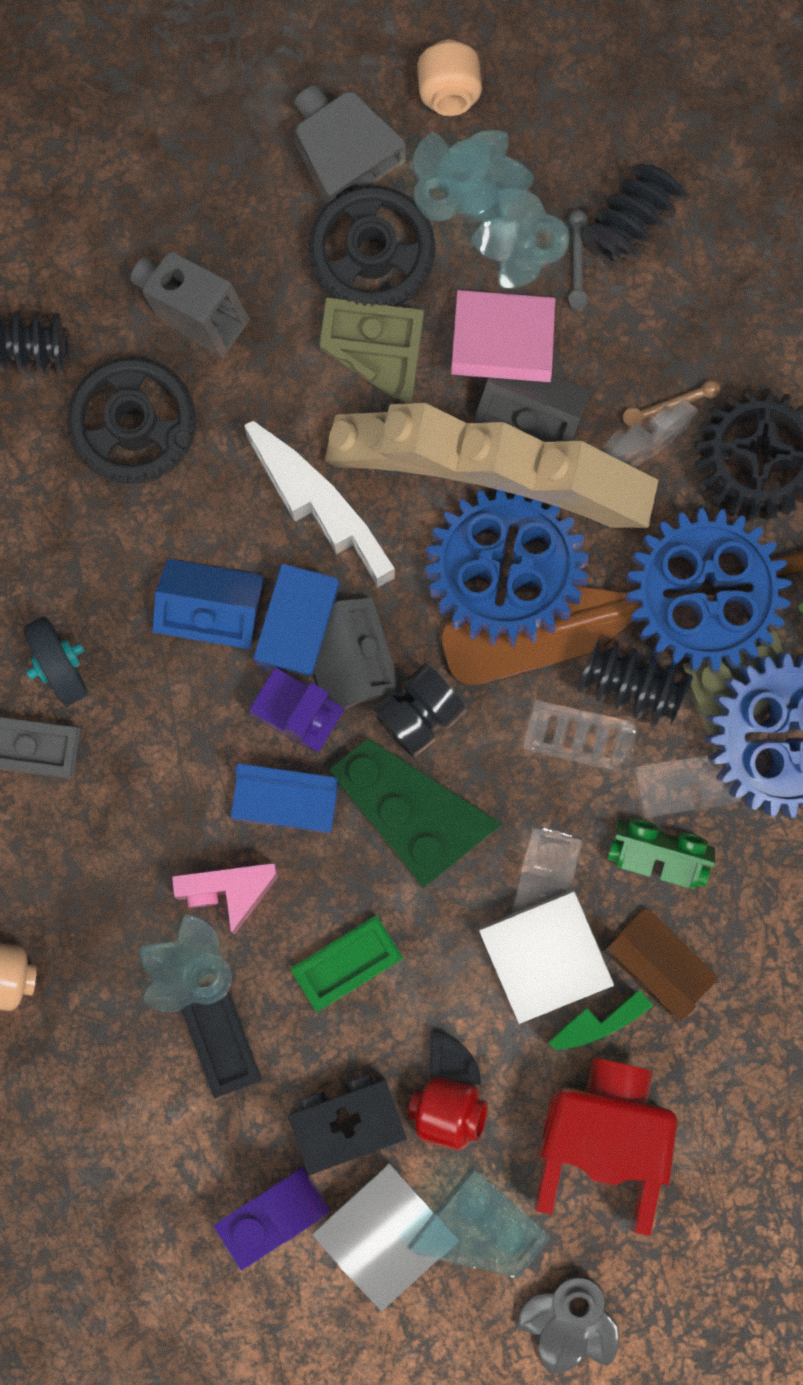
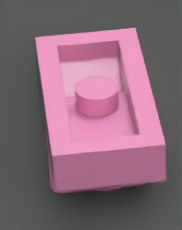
[172,863,278,934]

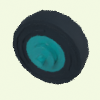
[23,616,88,706]

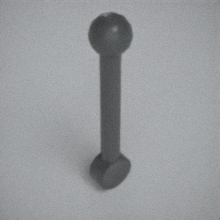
[568,209,588,311]

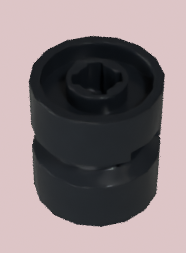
[371,663,468,759]

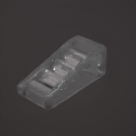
[523,700,638,775]

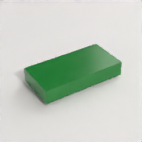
[290,915,404,1013]

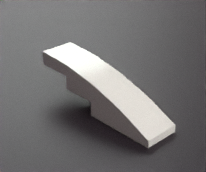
[244,421,395,588]

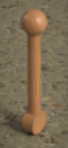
[623,380,721,429]

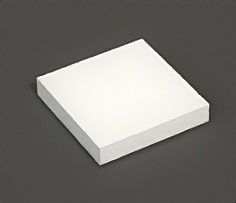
[479,889,614,1024]

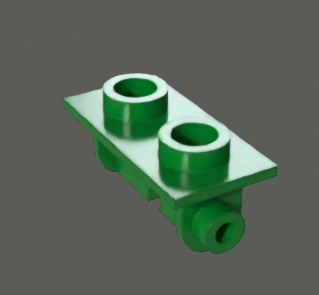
[607,818,716,890]

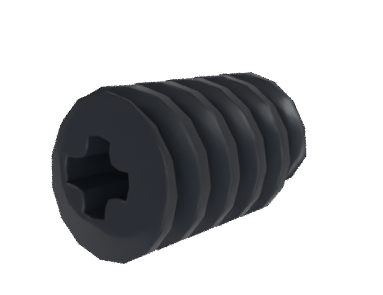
[582,164,688,273]
[0,310,70,376]
[578,635,693,729]

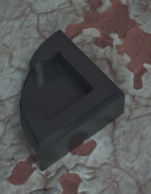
[429,1032,481,1085]

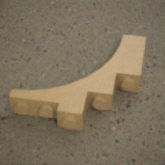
[324,403,658,528]

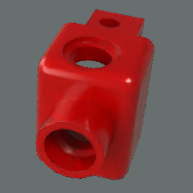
[534,1058,678,1237]

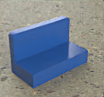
[152,559,265,649]
[253,564,340,676]
[231,764,339,834]

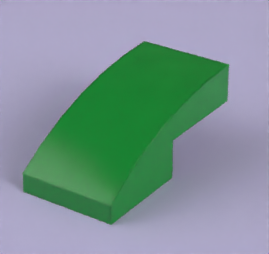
[546,990,654,1051]

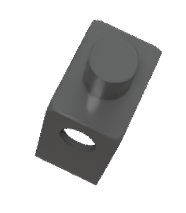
[294,85,406,204]
[131,252,250,359]

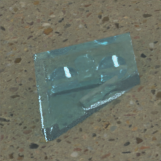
[407,1168,551,1279]

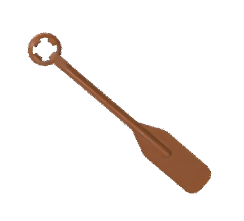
[442,551,803,686]

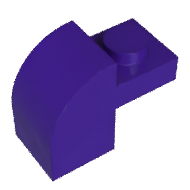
[249,667,345,752]
[213,1165,332,1271]

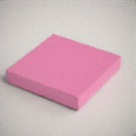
[451,290,555,382]

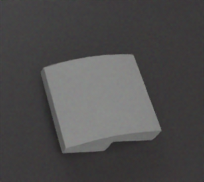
[312,1163,459,1311]

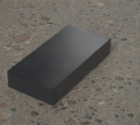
[179,984,263,1099]

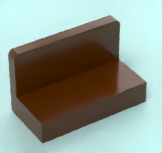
[603,909,718,1022]

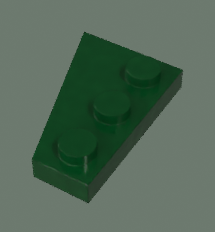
[328,738,502,889]

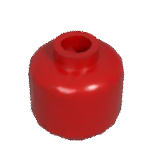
[408,1076,488,1151]

